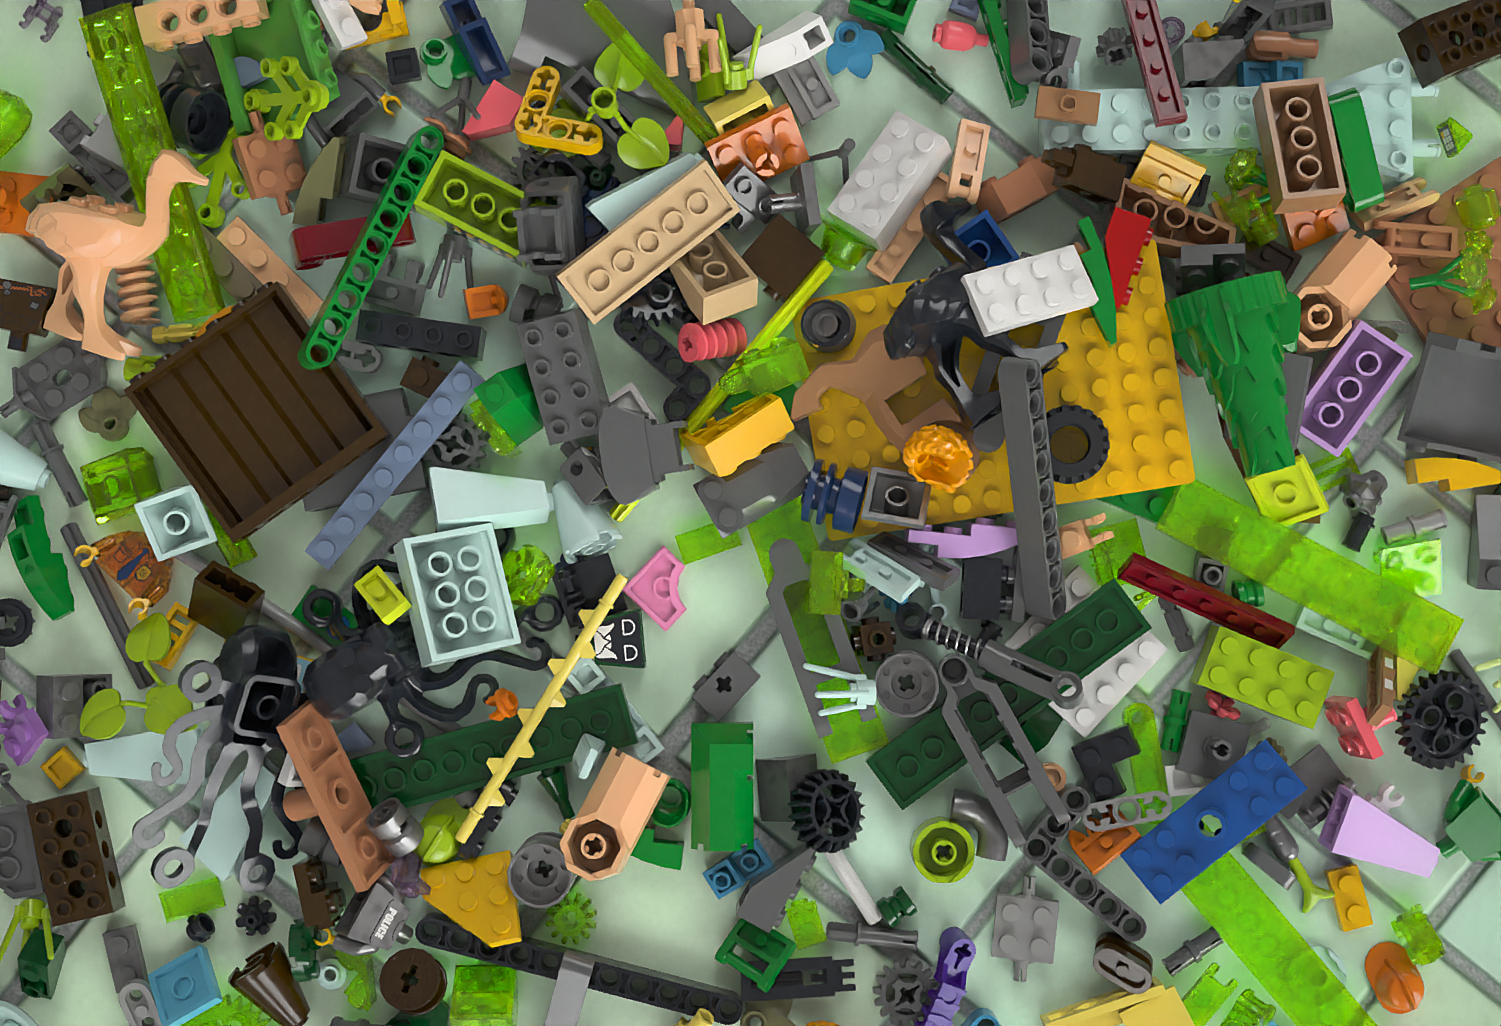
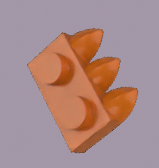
[1069,805,1142,875]

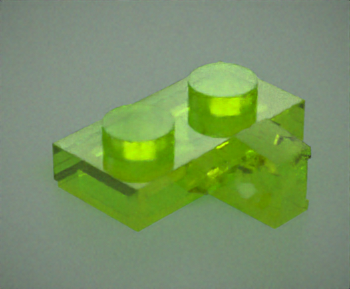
[807,550,865,615]

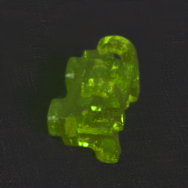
[1391,904,1446,966]

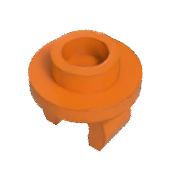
[485,688,519,721]

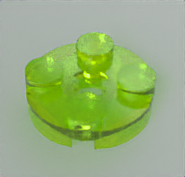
[502,544,555,606]

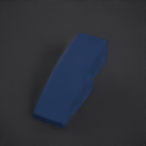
[439,0,511,86]

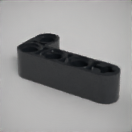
[613,312,711,422]

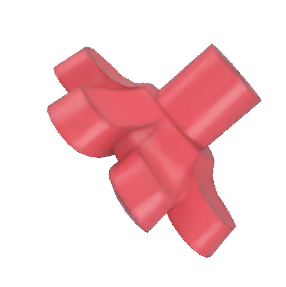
[1204,690,1241,721]

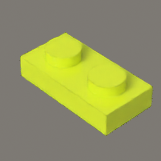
[353,565,412,625]

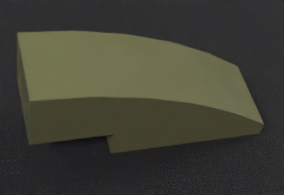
[292,136,348,226]

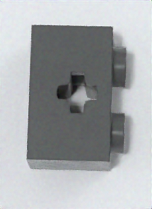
[692,651,761,722]

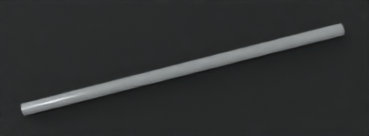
[174,550,463,733]

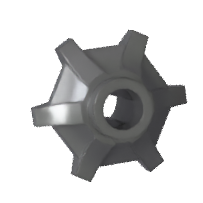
[1339,470,1388,516]

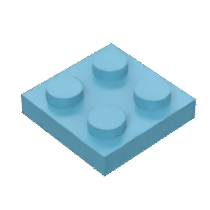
[148,944,223,1026]

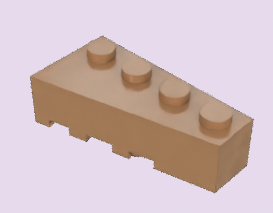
[1104,177,1237,259]

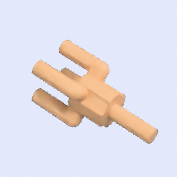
[663,0,722,82]

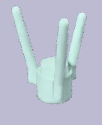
[803,663,877,716]

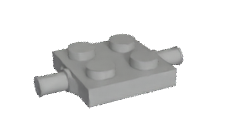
[991,875,1059,982]

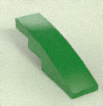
[1076,216,1117,348]

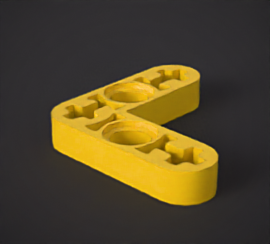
[514,66,603,155]

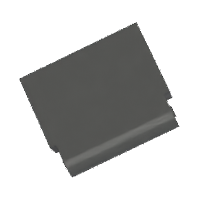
[303,387,430,512]

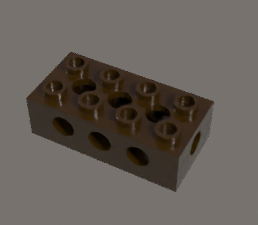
[1397,0,1501,89]
[26,787,126,927]

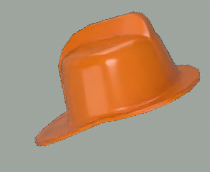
[1365,942,1425,1014]

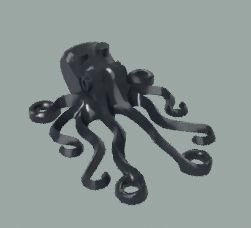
[302,527,564,759]
[132,625,341,893]

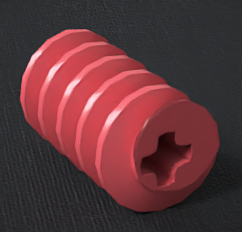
[677,317,747,363]

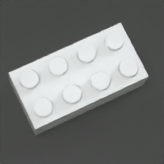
[827,111,953,252]

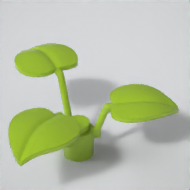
[531,35,670,170]
[80,612,198,740]

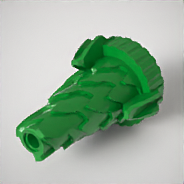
[1164,271,1301,477]

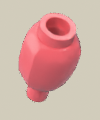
[932,20,989,51]

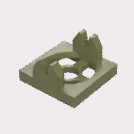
[20,162,109,214]

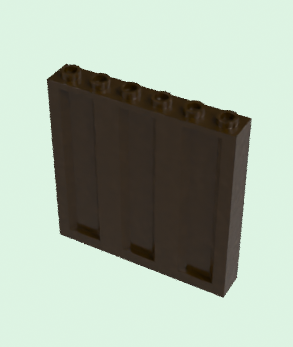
[123,281,392,543]

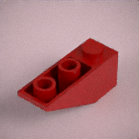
[1103,207,1154,312]

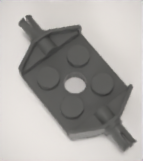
[0,338,108,421]

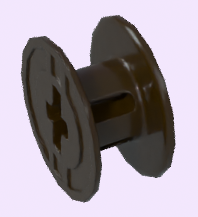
[379,948,448,1016]

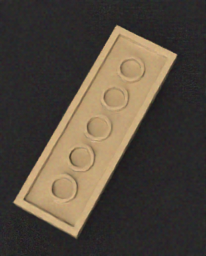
[555,159,741,325]

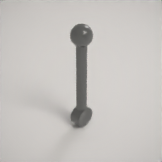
[0,773,32,812]

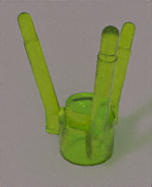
[1212,185,1280,246]

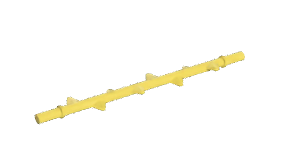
[455,573,628,844]

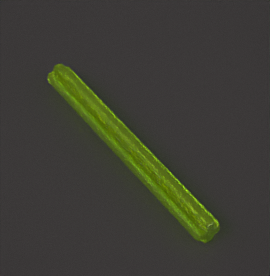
[583,0,717,145]

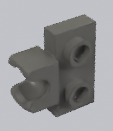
[722,162,777,233]

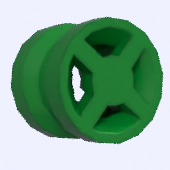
[1231,576,1265,607]

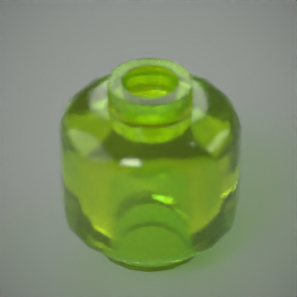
[1455,183,1501,231]

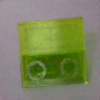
[449,964,518,1026]

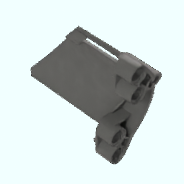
[508,0,696,122]

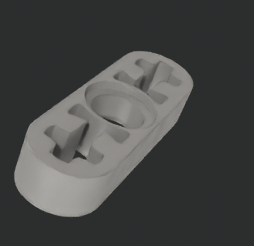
[1082,791,1173,832]

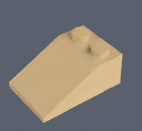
[669,229,758,325]

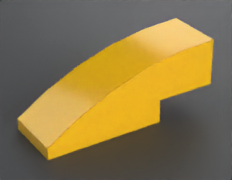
[1404,457,1501,492]

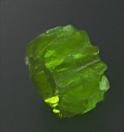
[545,892,598,945]

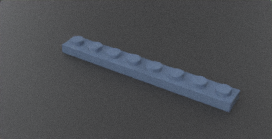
[304,360,486,570]

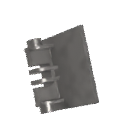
[1290,744,1358,830]

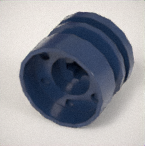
[801,459,869,534]

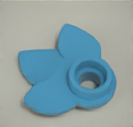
[826,20,884,79]

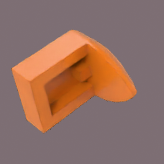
[463,284,509,320]

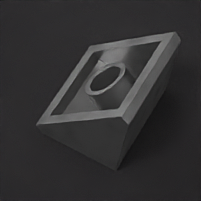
[861,466,932,529]
[755,753,818,822]

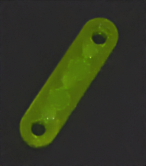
[1122,702,1169,825]

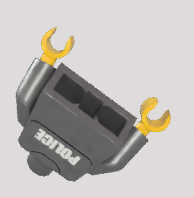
[313,873,414,956]

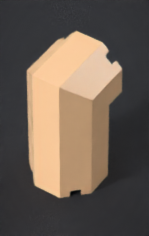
[1292,229,1398,354]
[559,747,670,881]

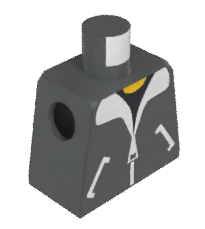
[560,439,614,506]

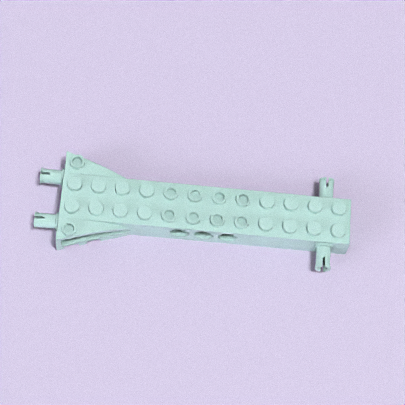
[1038,55,1441,183]

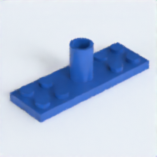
[1120,739,1308,905]

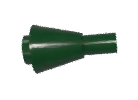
[537,765,575,820]

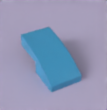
[1237,60,1303,87]

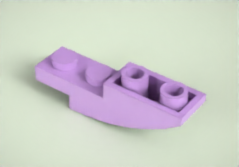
[904,517,1018,558]

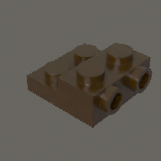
[292,854,346,930]

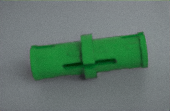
[1159,689,1192,753]

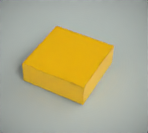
[40,746,87,790]

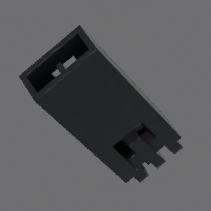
[740,956,856,1003]

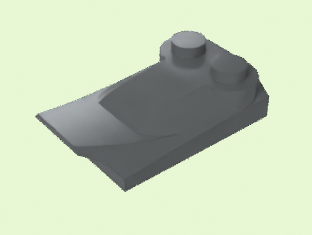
[693,442,810,539]

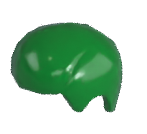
[651,777,691,828]

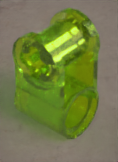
[1220,988,1276,1026]

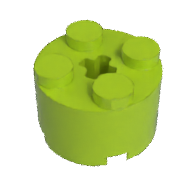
[910,816,975,883]

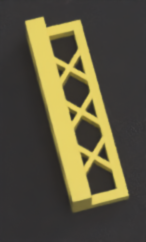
[1040,977,1166,1026]

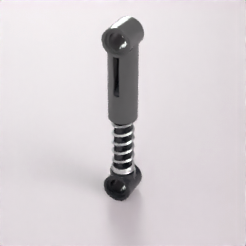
[895,602,1084,710]

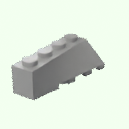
[79,45,184,177]

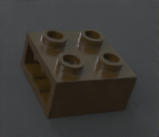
[741,213,825,303]
[187,560,265,639]

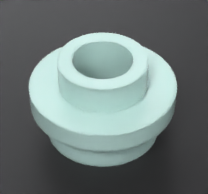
[317,958,348,990]

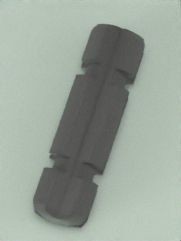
[1158,597,1195,652]

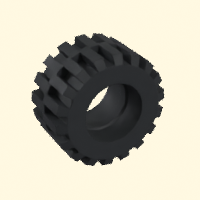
[1046,404,1110,484]

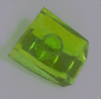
[80,447,163,526]

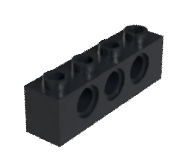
[355,309,487,361]

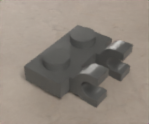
[1034,30,1082,89]
[363,254,427,316]

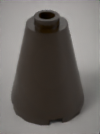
[228,941,310,1026]

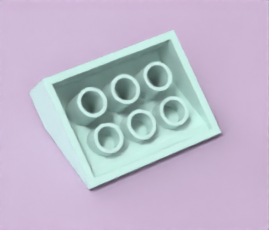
[393,523,521,668]

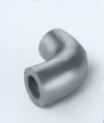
[950,789,1008,861]

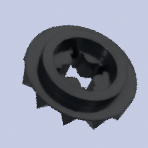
[0,598,35,647]

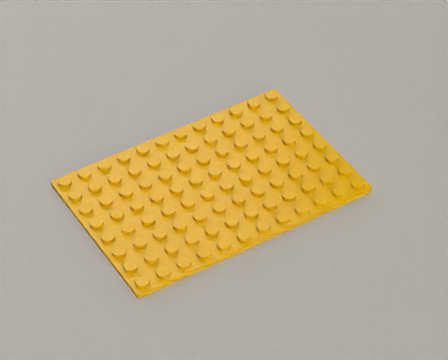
[793,239,1195,541]

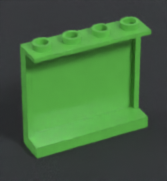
[208,0,340,136]

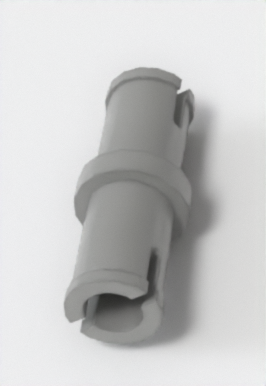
[1380,509,1448,546]

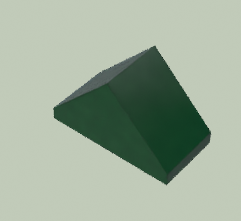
[999,705,1063,764]

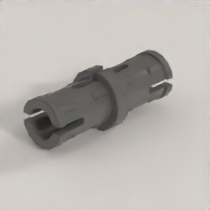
[1161,926,1224,977]

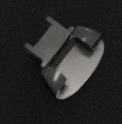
[513,176,586,276]
[598,406,695,505]

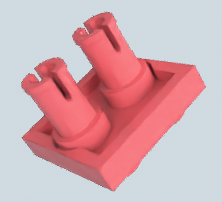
[1324,695,1398,760]

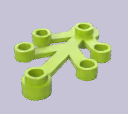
[243,56,329,141]
[180,112,250,228]

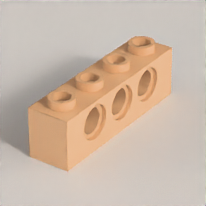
[134,0,270,52]

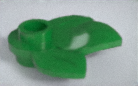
[420,35,476,90]

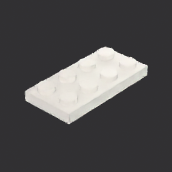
[961,244,1099,337]

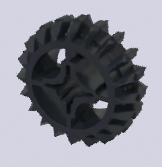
[788,769,866,853]

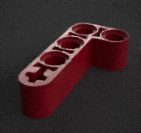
[289,213,416,270]

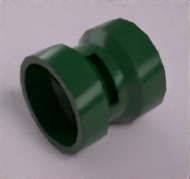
[876,886,918,928]

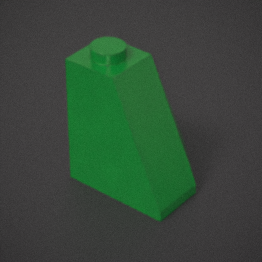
[473,363,544,446]

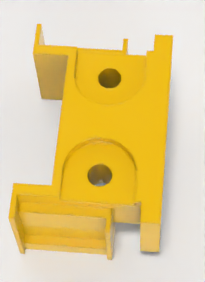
[345,0,410,50]

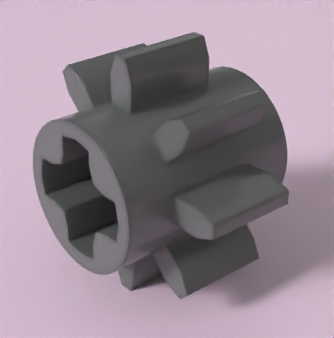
[1095,27,1133,66]

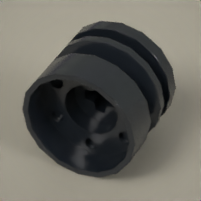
[145,81,230,155]

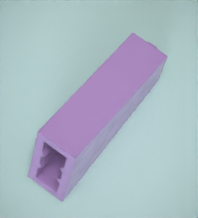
[1318,784,1440,878]

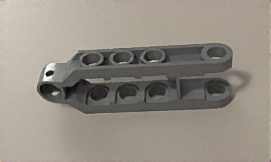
[971,251,1066,453]
[766,538,877,739]
[938,653,1071,848]

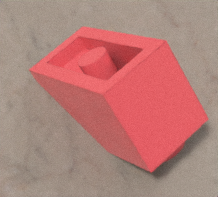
[462,80,524,141]

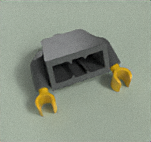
[1191,0,1276,44]
[306,68,402,159]

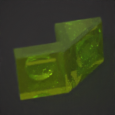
[334,950,377,1012]

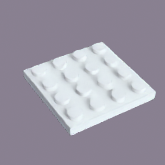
[1003,565,1168,738]

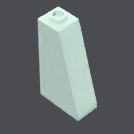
[585,152,704,231]
[429,467,554,533]
[83,722,212,785]
[179,756,281,882]

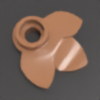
[423,117,473,161]

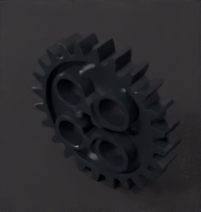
[615,267,690,327]
[1395,669,1488,770]

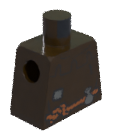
[0,278,57,352]

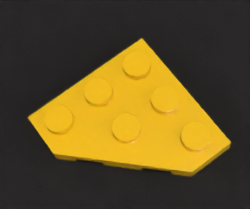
[420,850,522,948]

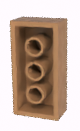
[1252,77,1347,215]

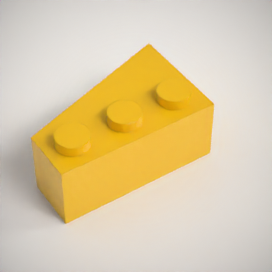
[679,391,795,477]

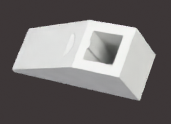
[731,10,833,84]

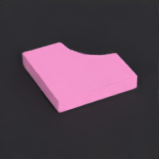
[622,545,687,631]

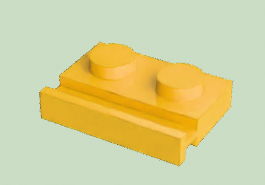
[1130,140,1207,207]

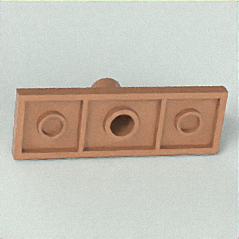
[276,700,396,893]

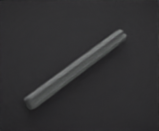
[60,522,155,690]

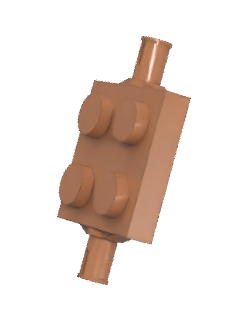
[232,110,307,216]

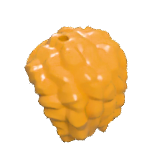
[903,424,974,493]

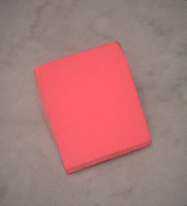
[665,114,684,152]

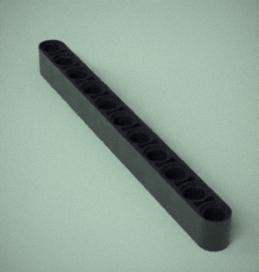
[415,912,743,1025]

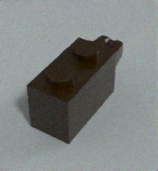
[1041,144,1127,205]

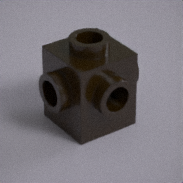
[850,616,897,662]

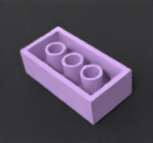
[1300,319,1413,458]

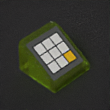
[1436,117,1473,159]

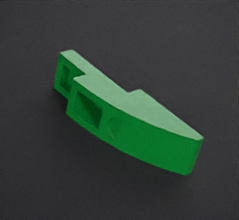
[7,495,75,621]

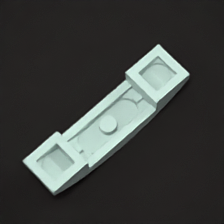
[568,658,665,763]

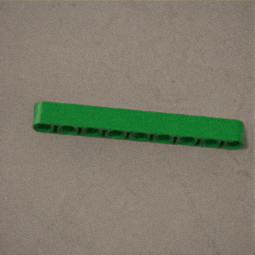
[297,126,444,370]

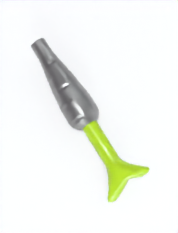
[1262,814,1335,913]

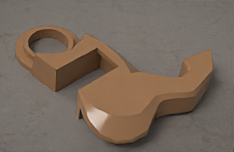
[790,324,980,480]

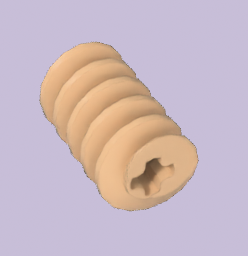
[115,259,161,325]

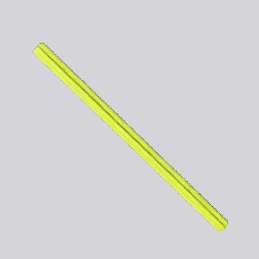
[609,259,834,523]

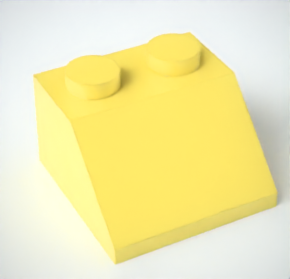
[703,79,774,137]

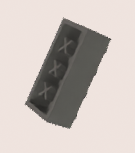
[516,307,610,445]

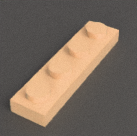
[865,171,950,285]
[216,216,324,319]

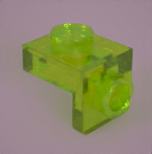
[786,898,827,950]

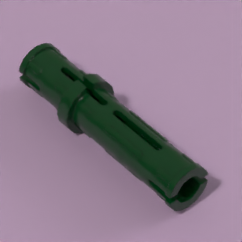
[880,28,954,105]

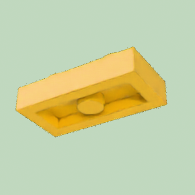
[1324,863,1373,932]

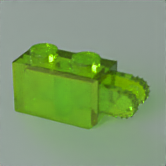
[718,336,810,398]

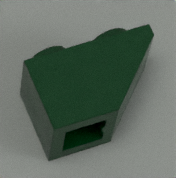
[17,928,66,1000]

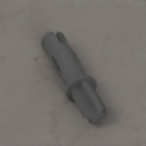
[31,420,88,508]
[826,921,918,951]

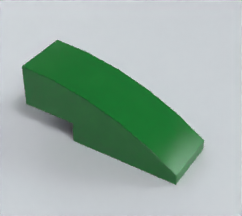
[631,825,685,870]

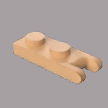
[1349,177,1440,232]

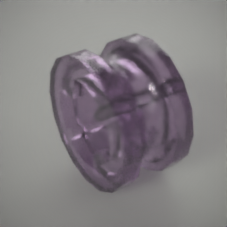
[1162,17,1185,48]

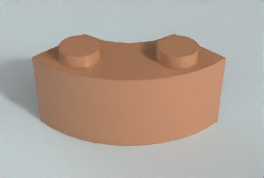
[975,155,1060,224]

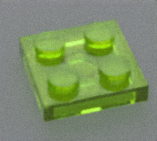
[469,398,522,459]

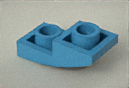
[702,838,773,900]

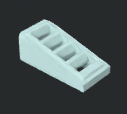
[572,733,606,780]

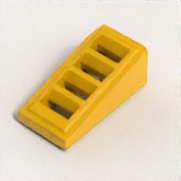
[152,601,199,672]

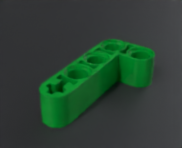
[1327,87,1385,213]

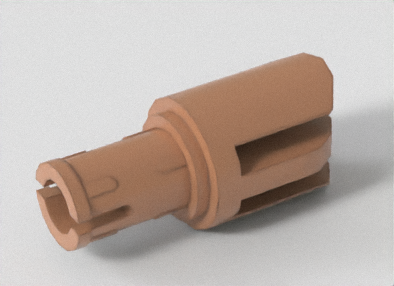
[1245,30,1319,62]

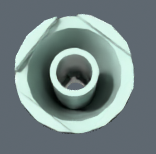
[0,429,52,491]
[551,476,623,564]

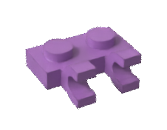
[0,694,49,766]

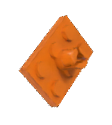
[704,103,810,182]
[0,171,53,237]
[1280,199,1350,252]

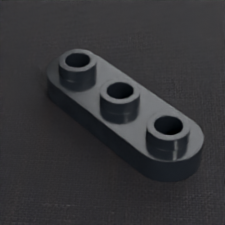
[457,779,519,861]

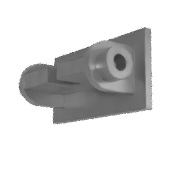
[177,36,224,94]

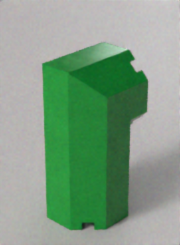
[691,722,754,851]

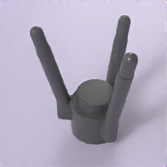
[426,234,474,298]
[836,571,880,623]

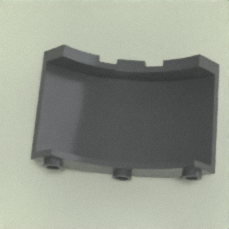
[1397,331,1501,463]

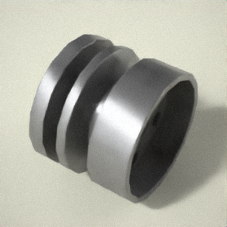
[874,649,939,718]
[507,831,577,908]

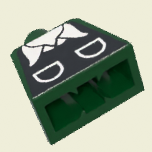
[575,609,647,668]

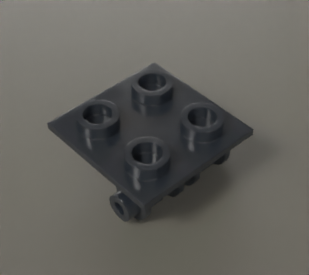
[550,553,628,629]

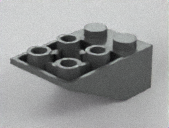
[736,842,817,933]

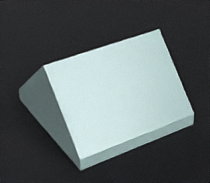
[134,484,218,562]

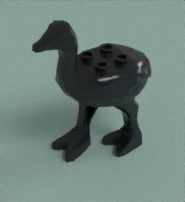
[883,200,1069,431]

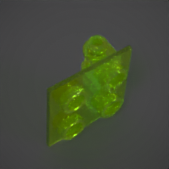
[1089,518,1147,586]
[1373,538,1442,604]

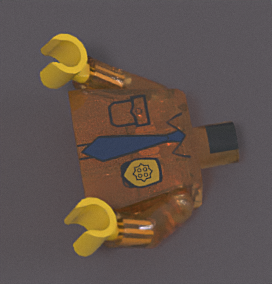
[73,530,174,620]

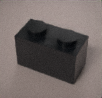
[959,557,1007,620]

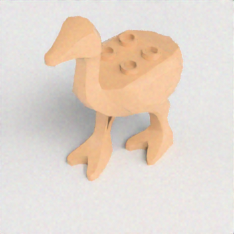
[25,149,209,361]

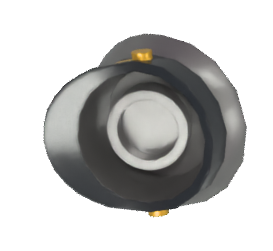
[801,299,856,353]

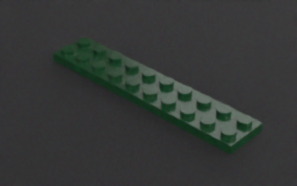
[865,577,1152,810]
[349,682,639,809]

